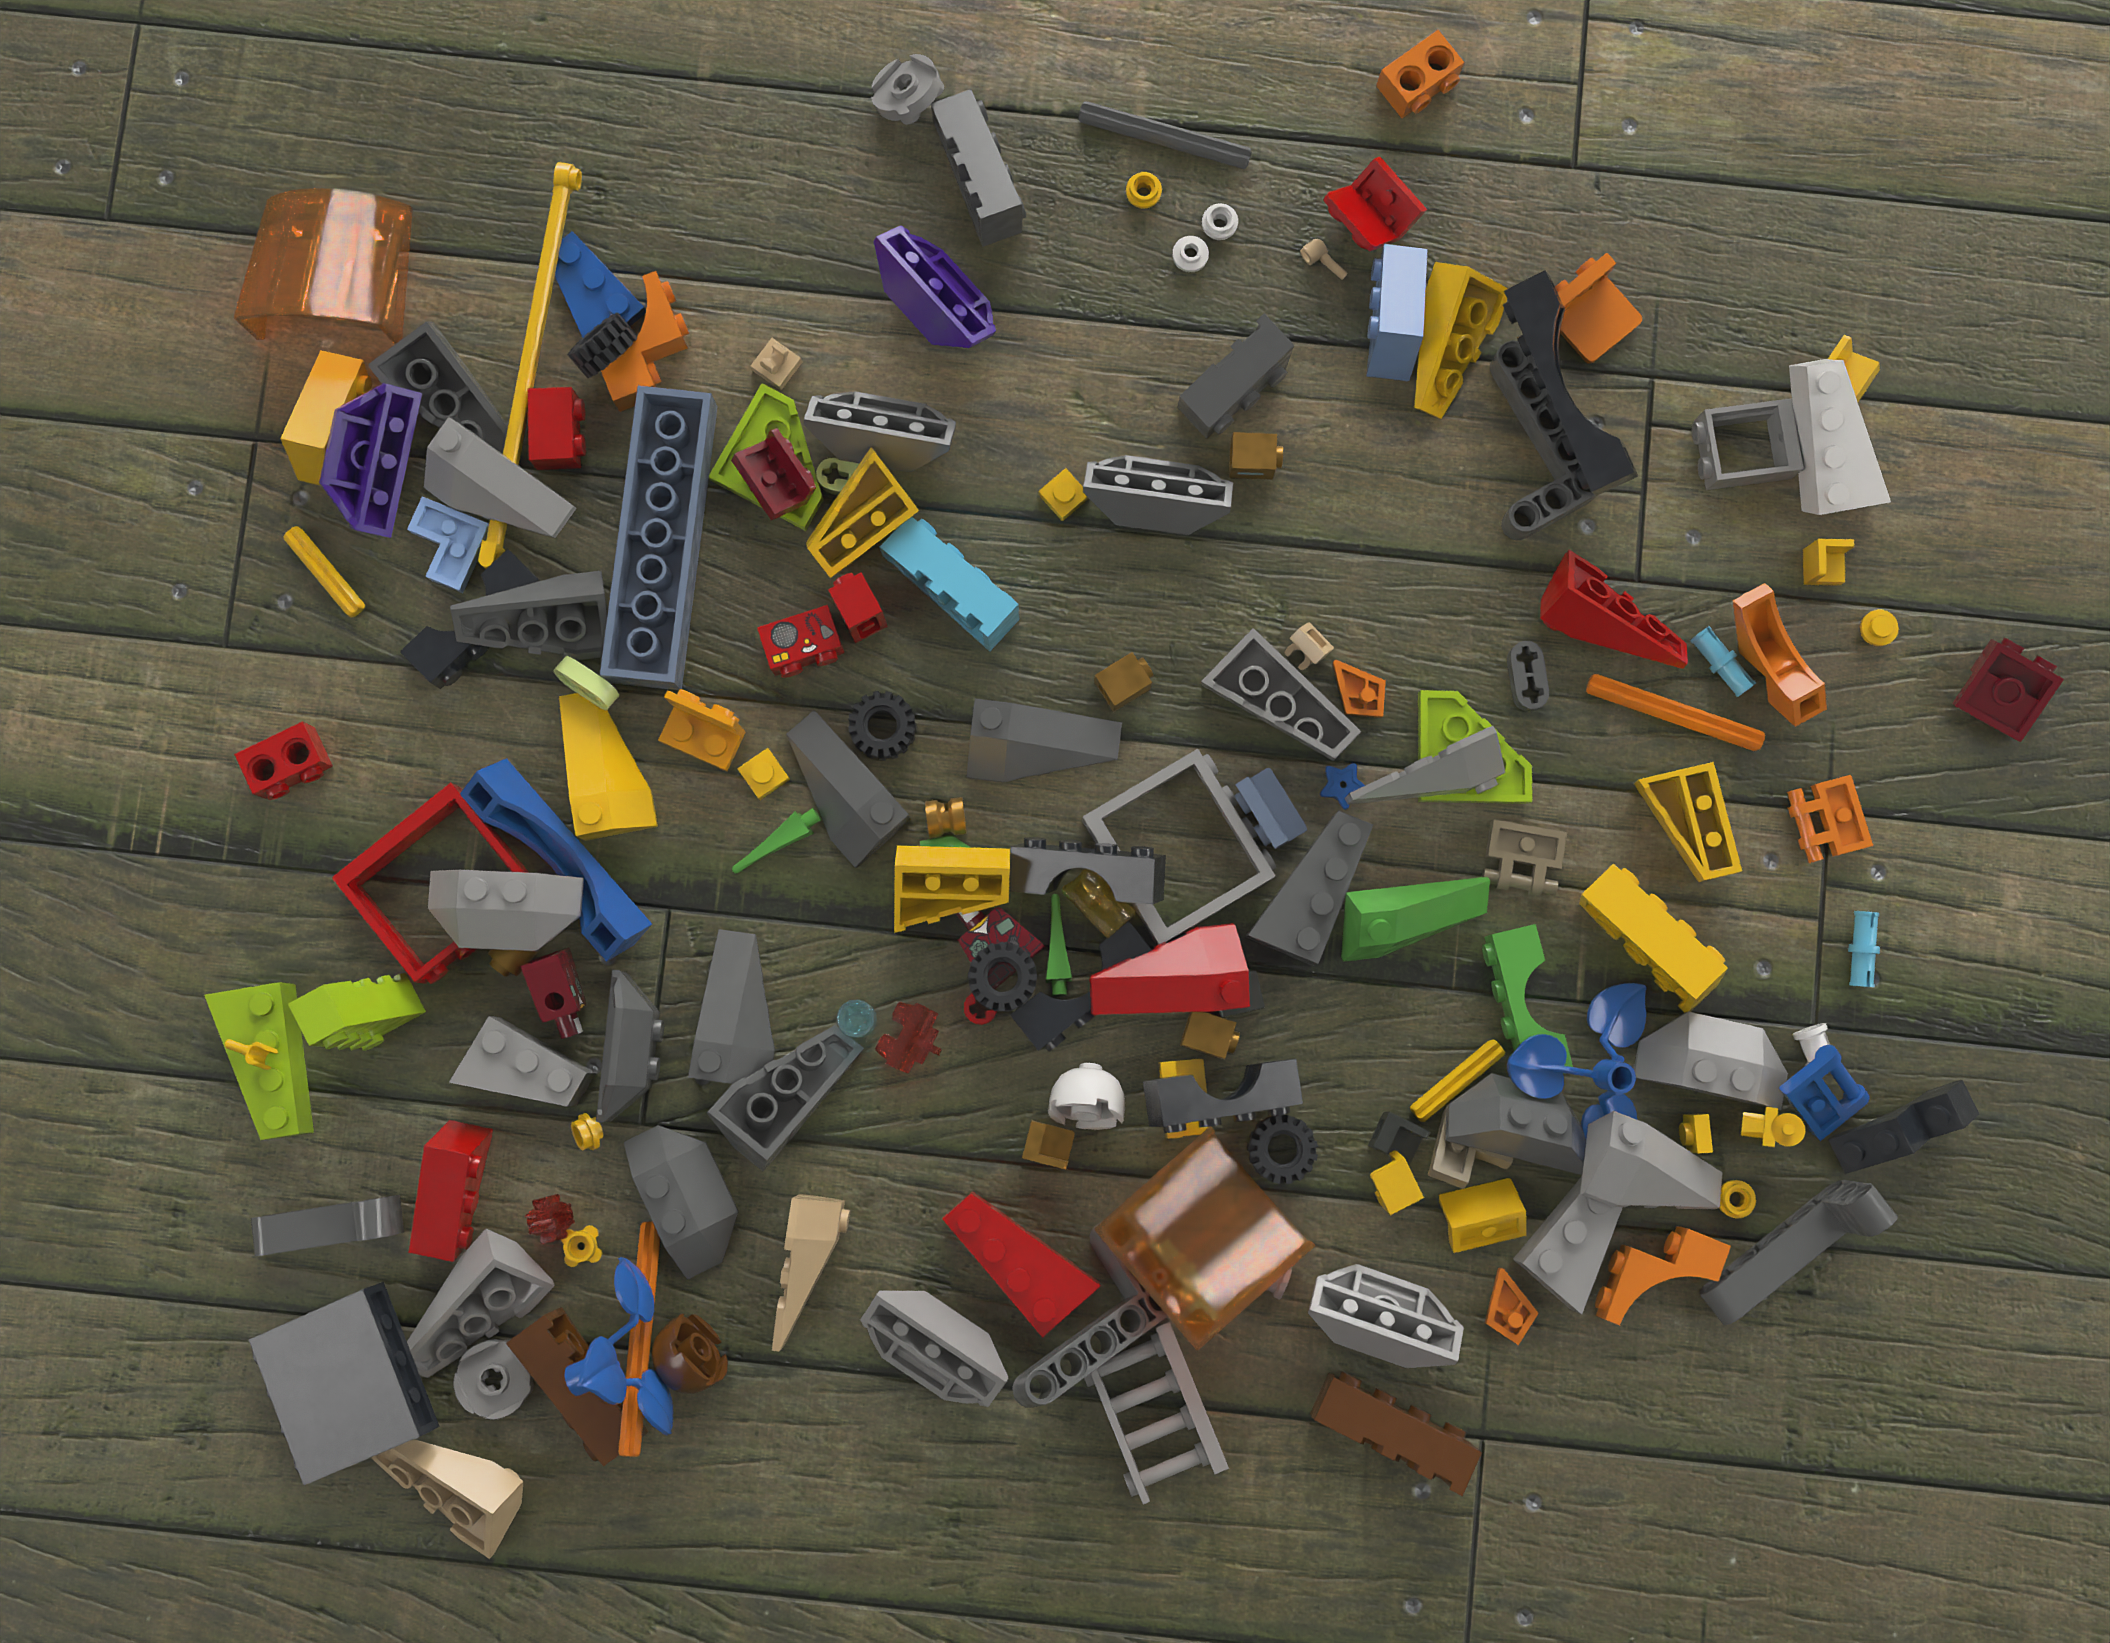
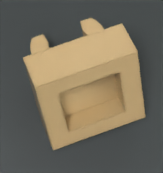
[750,338,802,391]
[1285,622,1334,670]

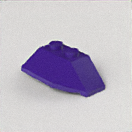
[874,225,996,348]
[319,383,422,538]

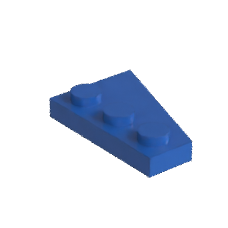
[555,231,646,338]

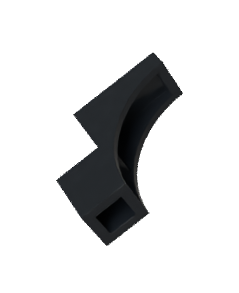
[1828,1080,1979,1174]

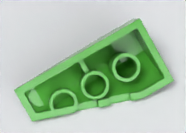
[1341,877,1490,962]

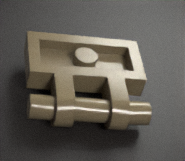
[1481,819,1567,896]

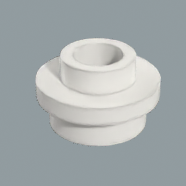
[1202,203,1238,240]
[1172,236,1209,272]

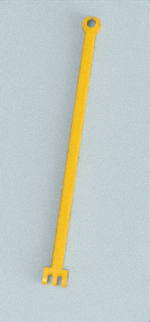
[479,162,582,569]

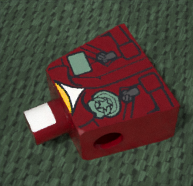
[956,907,1044,990]
[520,947,586,1039]

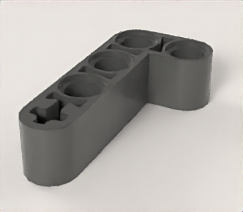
[251,1195,404,1256]

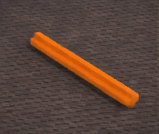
[1586,674,1765,751]

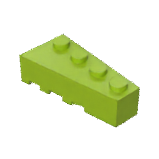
[288,973,426,1051]
[204,982,314,1140]

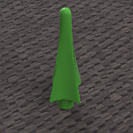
[732,808,821,873]
[1046,894,1072,997]

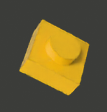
[1038,468,1089,521]
[737,748,790,800]
[1679,1113,1713,1154]

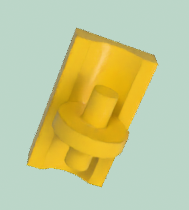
[1741,1107,1806,1148]

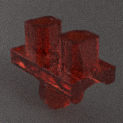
[875,1002,943,1074]

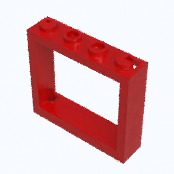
[332,782,529,984]

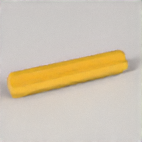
[283,526,365,617]
[1410,1039,1505,1122]

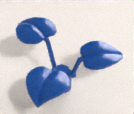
[1507,983,1646,1139]
[565,1257,673,1435]

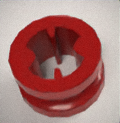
[964,993,997,1025]

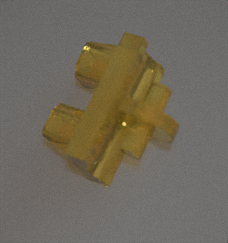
[1061,868,1135,939]

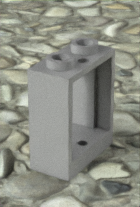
[1692,398,1804,490]

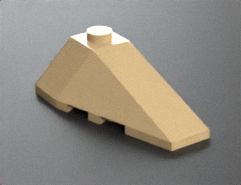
[772,1194,850,1352]
[371,1439,523,1559]

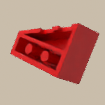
[408,1120,493,1262]

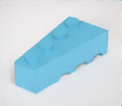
[880,517,1019,651]

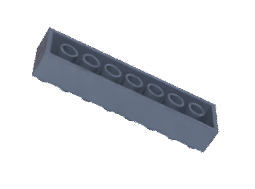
[600,386,718,690]

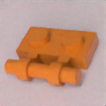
[1787,775,1873,863]

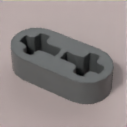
[1507,641,1549,712]

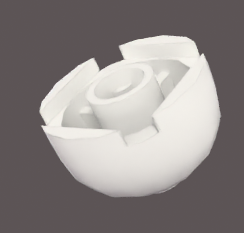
[1048,1063,1125,1130]

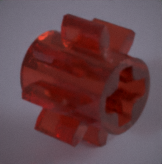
[525,1194,575,1244]

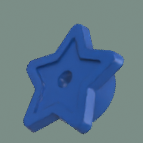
[1320,763,1366,810]

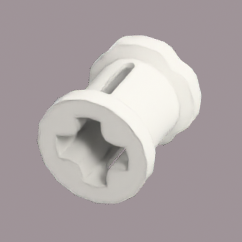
[1792,1023,1830,1066]

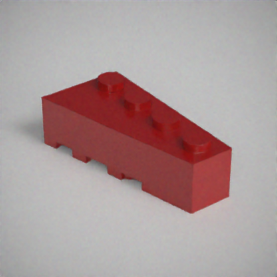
[942,1191,1101,1338]

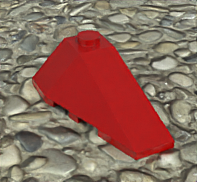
[1540,550,1688,669]
[1089,923,1250,1015]

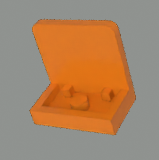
[1555,253,1642,363]

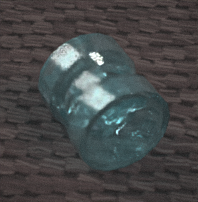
[837,999,877,1038]

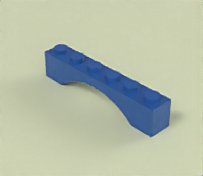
[460,758,652,962]

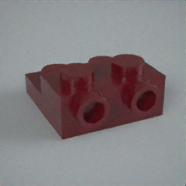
[1952,637,2064,742]

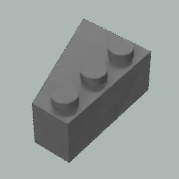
[1177,313,1294,439]

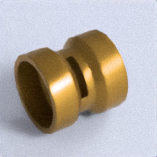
[925,797,967,838]

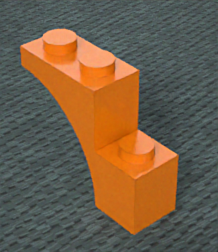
[601,271,689,412]
[1733,583,1827,727]
[1595,1226,1731,1326]

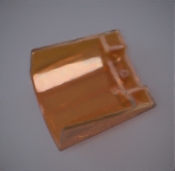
[234,188,413,345]
[1094,1126,1315,1351]

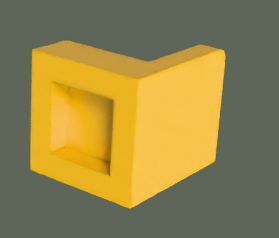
[1803,539,1854,585]
[1370,1150,1424,1215]

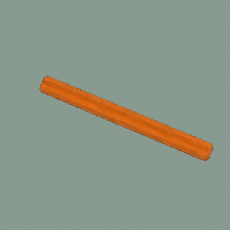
[618,1222,661,1457]

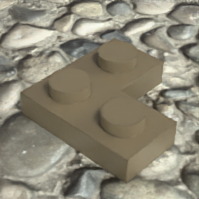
[1428,1105,1513,1189]

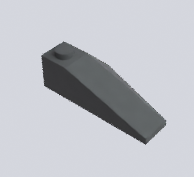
[368,321,508,454]
[787,710,911,868]

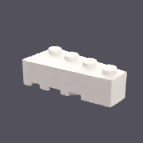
[1789,359,1891,515]

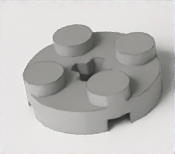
[871,54,944,125]
[453,1339,534,1419]

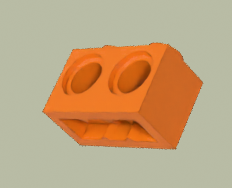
[1376,30,1465,118]

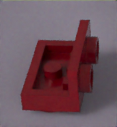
[731,428,816,521]

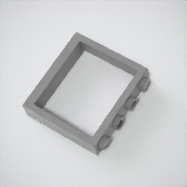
[1082,749,1276,945]

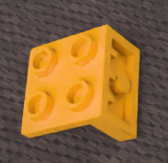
[658,689,746,772]

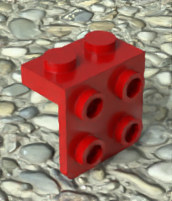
[1323,157,1427,251]

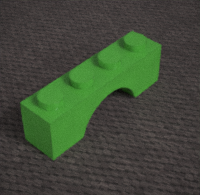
[1482,924,1573,1074]

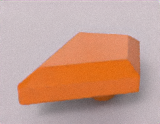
[1332,660,1386,718]
[1485,1268,1539,1345]

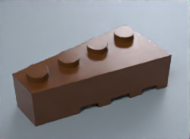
[506,1307,648,1466]
[1310,1371,1482,1496]

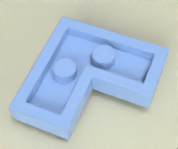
[407,496,489,593]

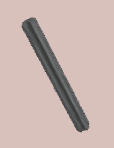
[1079,101,1251,169]

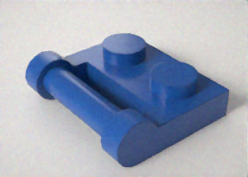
[1779,1045,1870,1141]

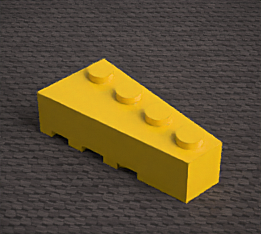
[1579,864,1728,1013]

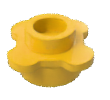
[561,1225,602,1267]

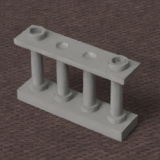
[1084,1318,1229,1505]

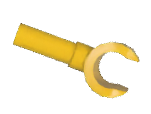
[225,1039,278,1070]

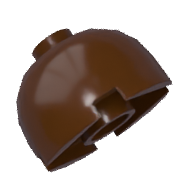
[652,1313,728,1394]

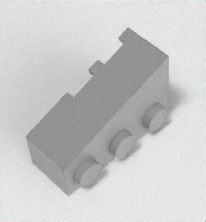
[449,1016,596,1106]
[1513,1176,1623,1314]

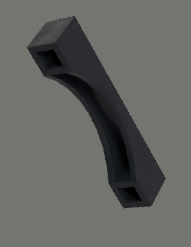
[1503,270,1638,496]

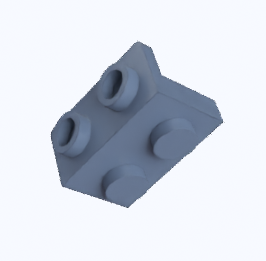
[1234,768,1307,849]

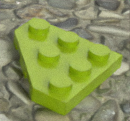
[708,383,823,531]
[1418,690,1532,804]

